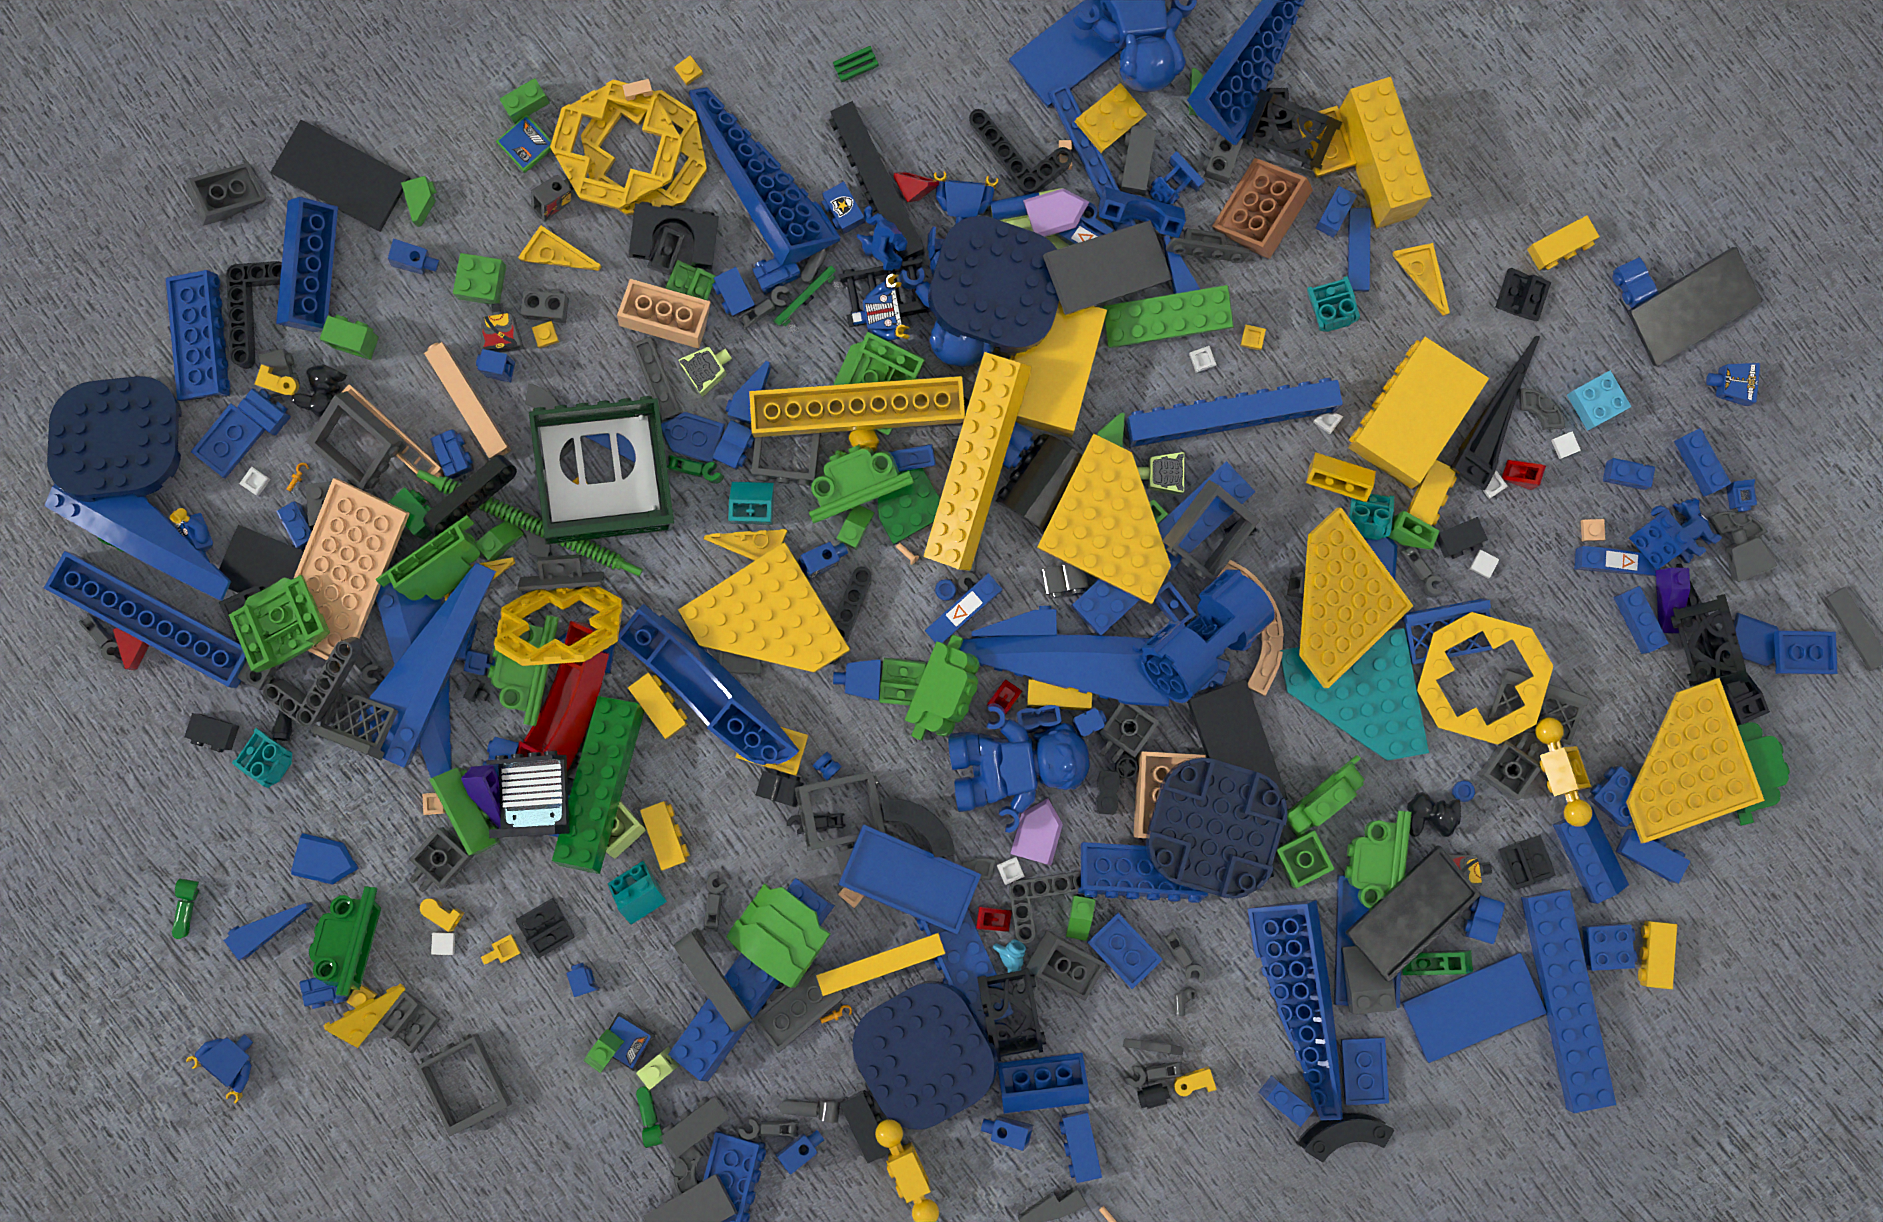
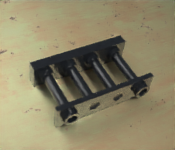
[839,257,931,327]

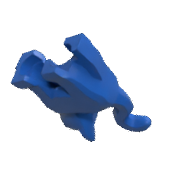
[857,206,908,270]
[1651,498,1722,563]

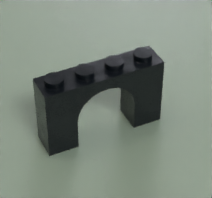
[629,202,719,270]

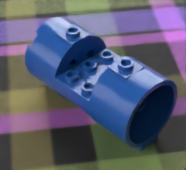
[1141,570,1275,703]

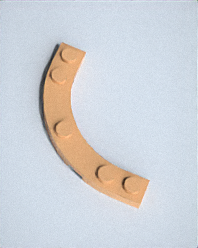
[1216,560,1284,696]

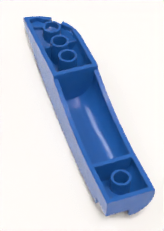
[618,604,799,765]

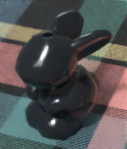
[292,364,347,417]
[1407,792,1461,837]

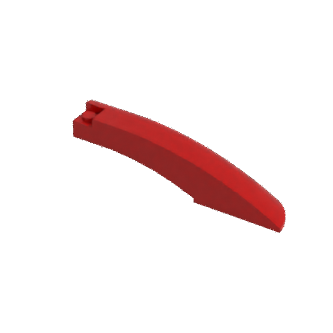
[508,621,609,811]

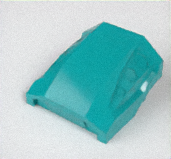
[1307,276,1360,332]
[1349,494,1394,540]
[232,728,292,788]

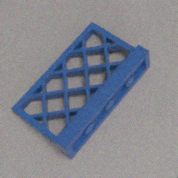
[1402,598,1496,664]

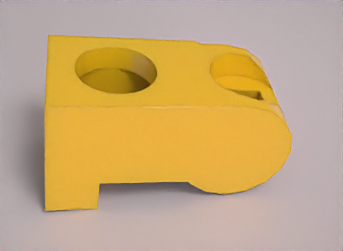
[255,364,299,395]
[420,898,464,932]
[1173,1066,1217,1097]

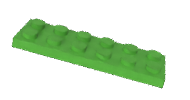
[1104,285,1234,348]

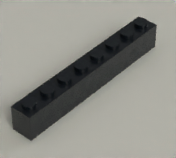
[829,101,924,262]

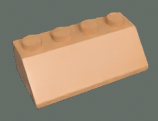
[617,279,711,349]

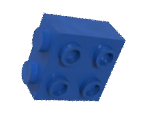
[1629,509,1695,570]
[1587,766,1636,827]
[1582,923,1637,971]

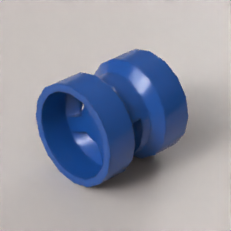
[813,751,842,781]

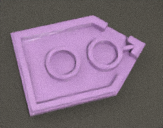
[1023,188,1089,237]
[1010,798,1063,865]

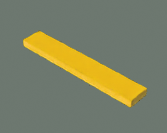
[816,933,945,996]

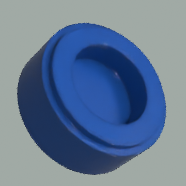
[935,579,956,601]
[1452,781,1475,802]

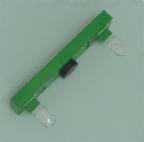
[773,265,844,336]

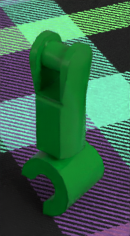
[667,455,724,484]
[172,878,199,939]
[636,1086,663,1148]

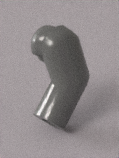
[1174,987,1197,1016]

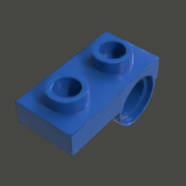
[1079,203,1114,236]

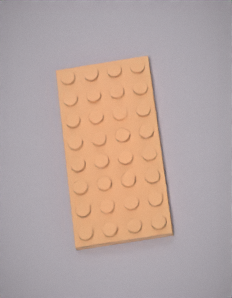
[293,478,410,667]

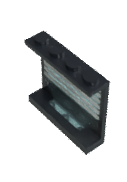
[486,751,570,838]

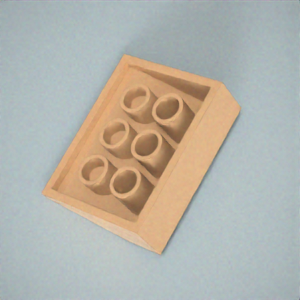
[1134,751,1206,838]

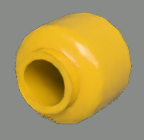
[849,429,879,452]

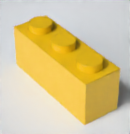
[1527,215,1600,271]
[1306,452,1376,502]
[1407,460,1457,526]
[628,673,688,739]
[1027,679,1092,711]
[640,801,690,871]
[1638,921,1677,989]

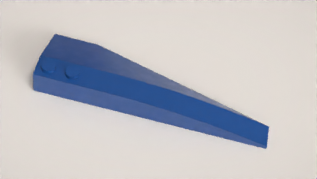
[1187,0,1305,145]
[689,87,841,266]
[44,484,231,600]
[357,563,496,768]
[376,567,452,778]
[959,635,1169,706]
[1248,900,1343,1120]

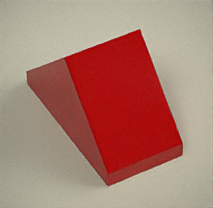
[893,172,940,202]
[1502,460,1546,490]
[113,628,149,670]
[986,679,1022,715]
[976,906,1012,932]

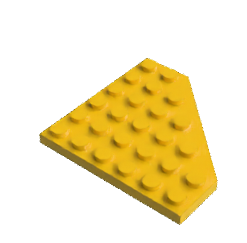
[1037,434,1171,605]
[1299,507,1413,688]
[678,542,851,673]
[1626,678,1764,843]

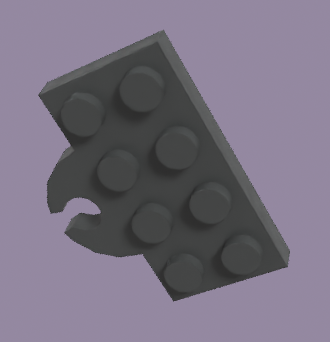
[752,964,845,1053]

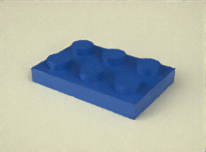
[191,403,265,479]
[1774,631,1838,675]
[1087,912,1163,989]
[1341,1037,1389,1105]

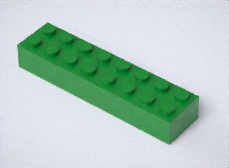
[552,696,645,874]

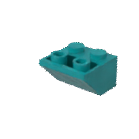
[728,482,774,525]
[607,860,667,925]

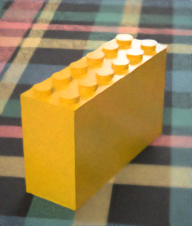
[1339,77,1432,229]
[1010,300,1107,438]
[1348,337,1489,489]

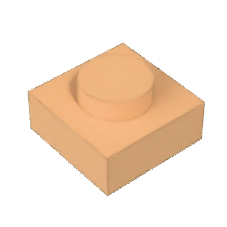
[1581,519,1605,542]

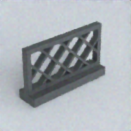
[1488,669,1590,745]
[311,689,398,760]

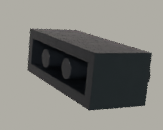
[839,1090,891,1163]

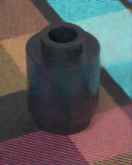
[1137,1083,1170,1109]

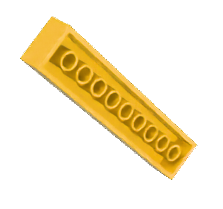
[923,352,1032,570]
[749,376,965,437]

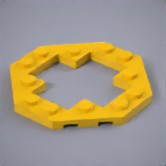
[550,79,683,210]
[581,90,708,216]
[494,586,623,666]
[1417,612,1553,745]

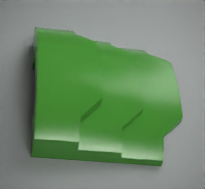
[833,332,926,436]
[229,575,330,672]
[726,883,831,988]

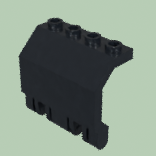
[996,433,1083,533]

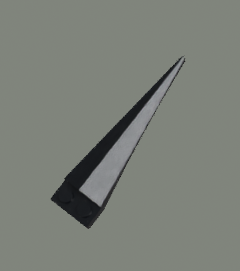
[1450,336,1540,490]
[1676,563,1770,726]

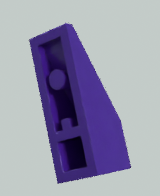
[1655,568,1690,633]
[461,765,511,829]

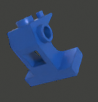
[1149,151,1205,205]

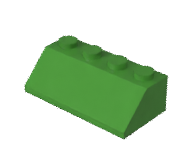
[429,767,500,856]

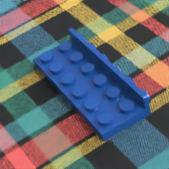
[165,270,230,401]
[1078,842,1208,903]
[916,909,1014,1028]
[703,1131,766,1222]

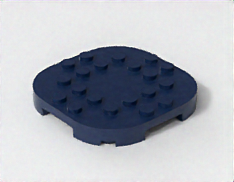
[928,216,1059,353]
[47,376,182,502]
[1146,757,1287,899]
[852,981,998,1130]

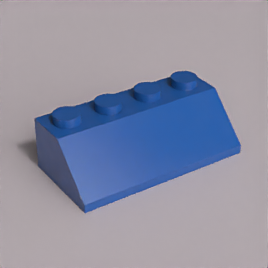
[1552,807,1629,904]
[998,1053,1089,1114]

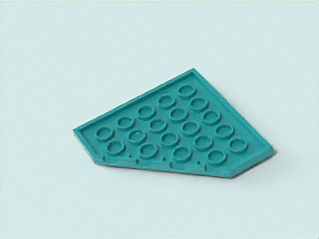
[1280,628,1429,761]

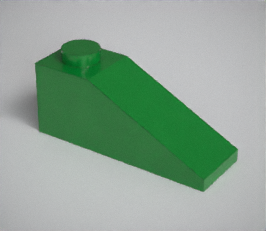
[1402,950,1473,975]

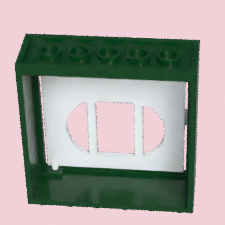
[529,396,674,545]

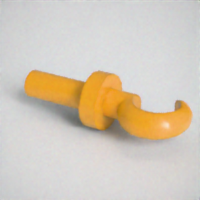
[286,463,309,492]
[820,1005,852,1024]

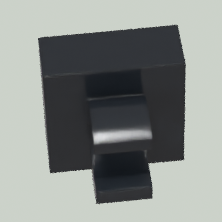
[463,679,490,702]

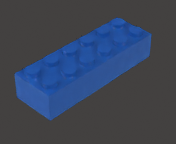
[276,197,338,332]

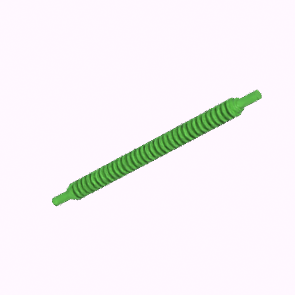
[417,469,643,577]

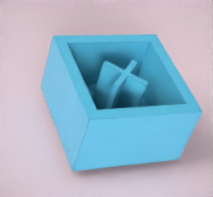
[1567,370,1631,431]

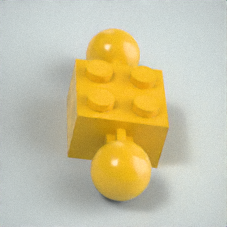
[1535,717,1592,827]
[875,1119,939,1222]

